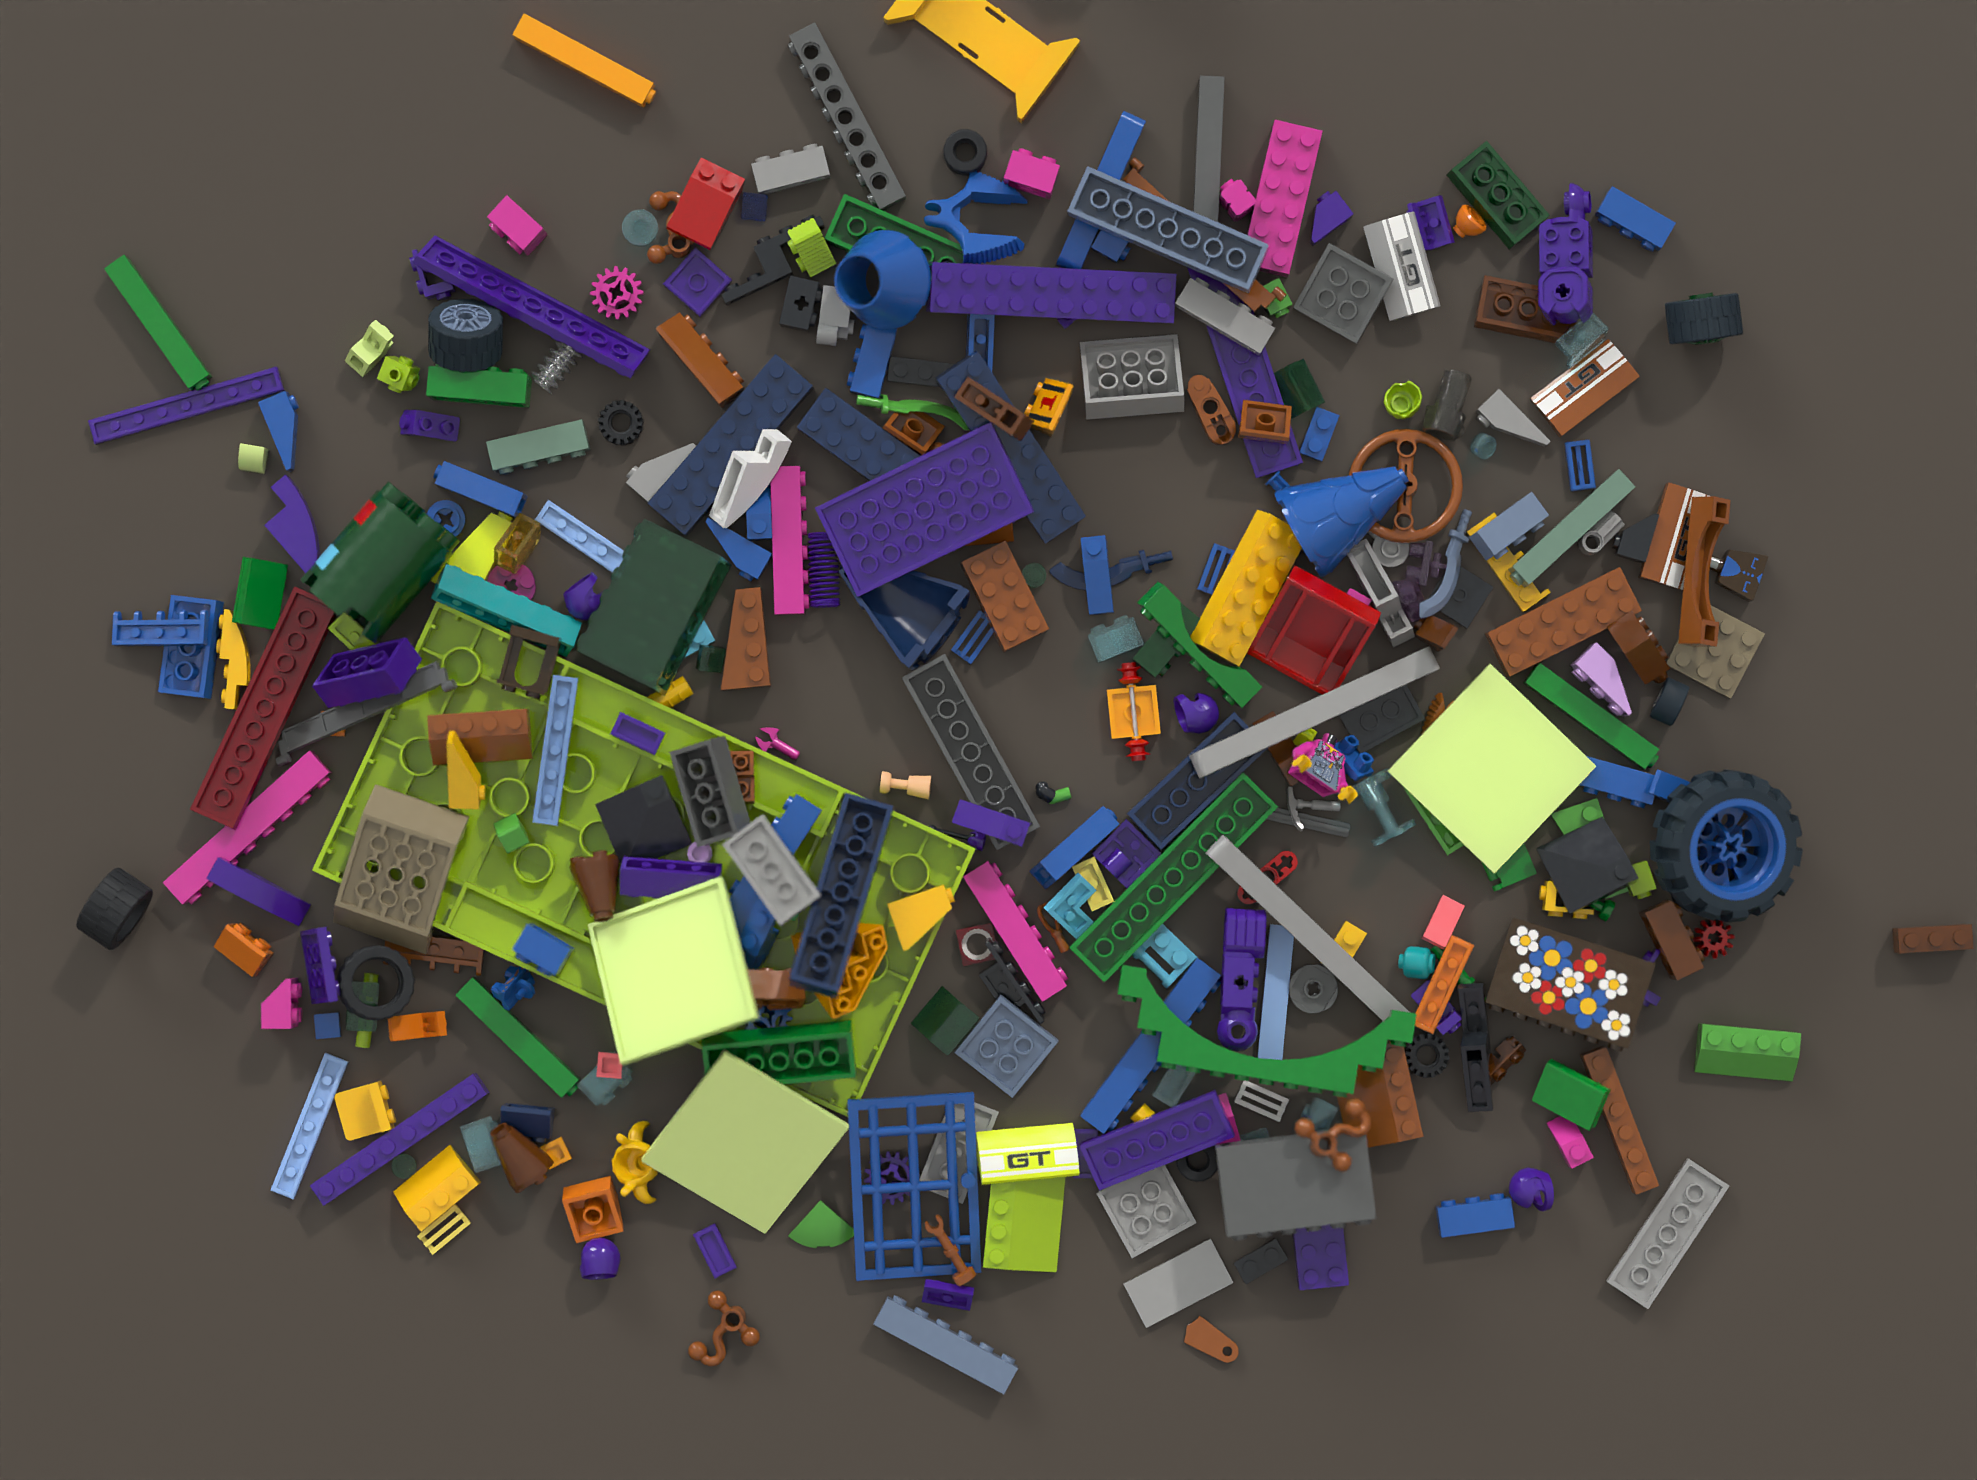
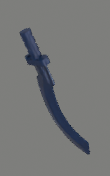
[1049,550,1173,590]

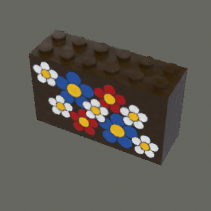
[1485,917,1656,1052]

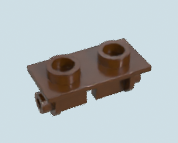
[1489,1036,1526,1085]

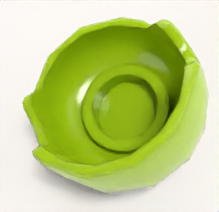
[1384,381,1422,419]

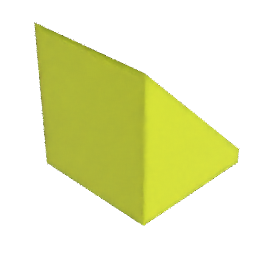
[1293,728,1318,746]

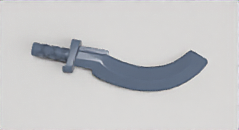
[1419,509,1472,618]

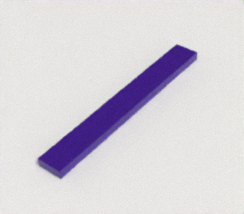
[88,367,284,445]

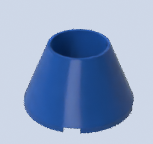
[834,230,931,329]

